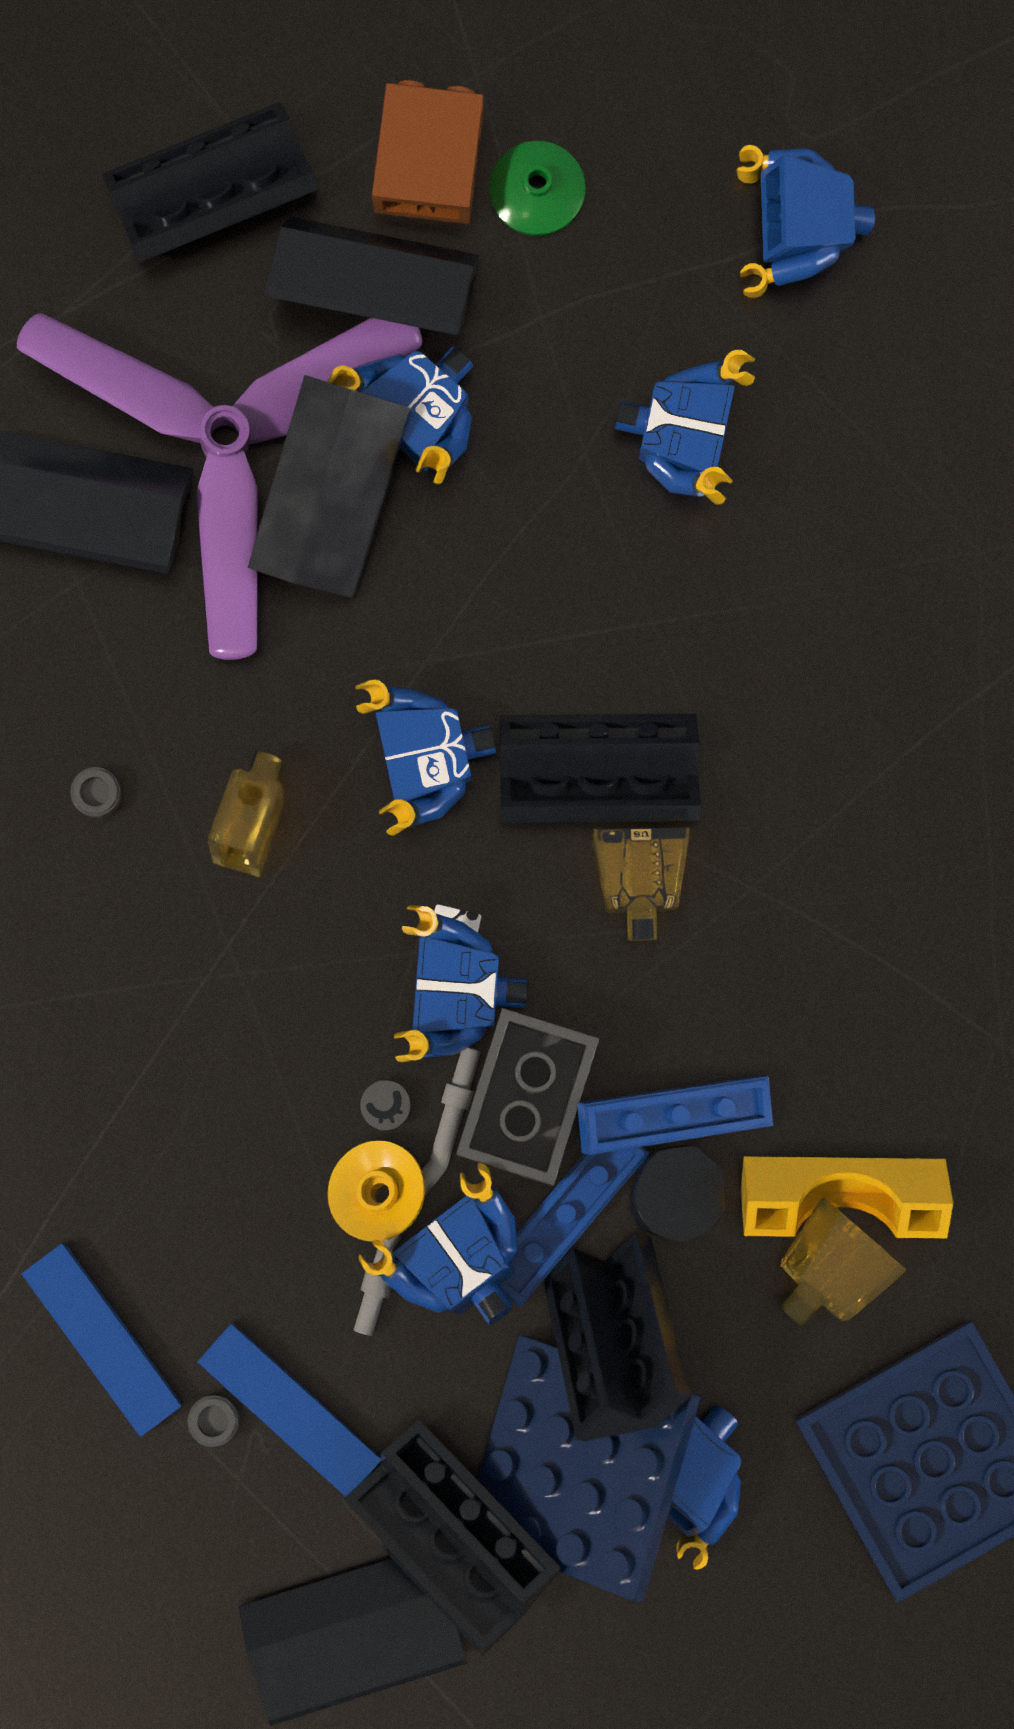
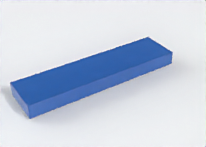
[577,1075,773,1155]
[499,1147,650,1308]
[21,1242,183,1437]
[197,1322,381,1497]

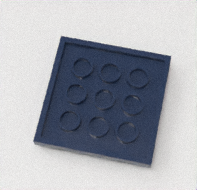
[794,1320,1014,1603]
[477,1335,701,1602]

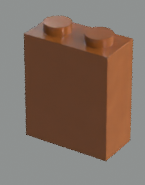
[372,80,484,224]

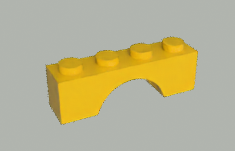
[740,1156,953,1238]

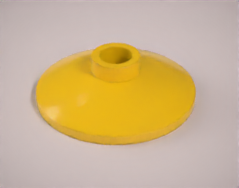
[328,1141,425,1242]

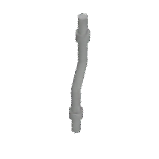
[354,1048,481,1336]

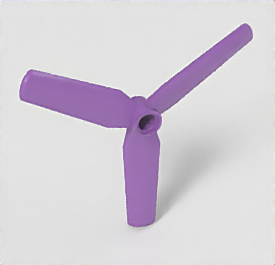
[17,313,422,660]

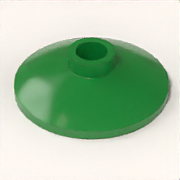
[489,141,585,236]

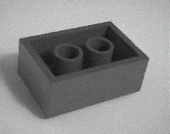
[456,1008,599,1185]

